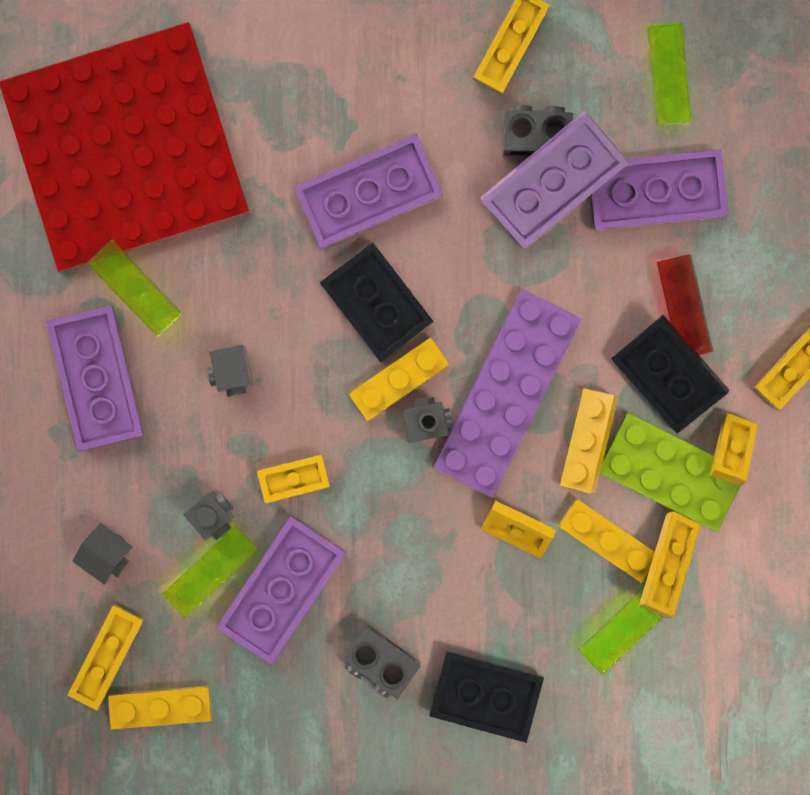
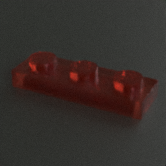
[657,254,714,355]

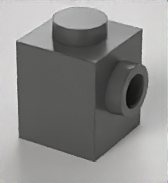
[207,345,253,397]
[402,397,453,443]
[183,491,235,540]
[72,523,133,585]

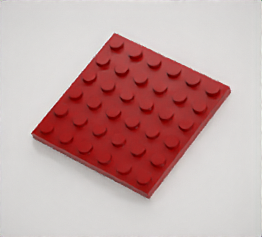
[0,22,250,273]

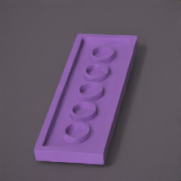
[433,289,582,498]

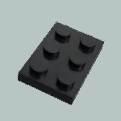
[320,242,434,362]
[611,314,730,434]
[429,650,544,743]

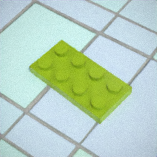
[600,413,741,533]

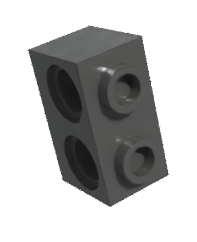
[502,105,573,156]
[342,623,421,699]

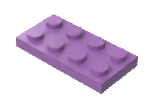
[481,110,629,249]
[294,134,443,249]
[590,149,729,231]
[46,305,145,451]
[216,516,347,665]

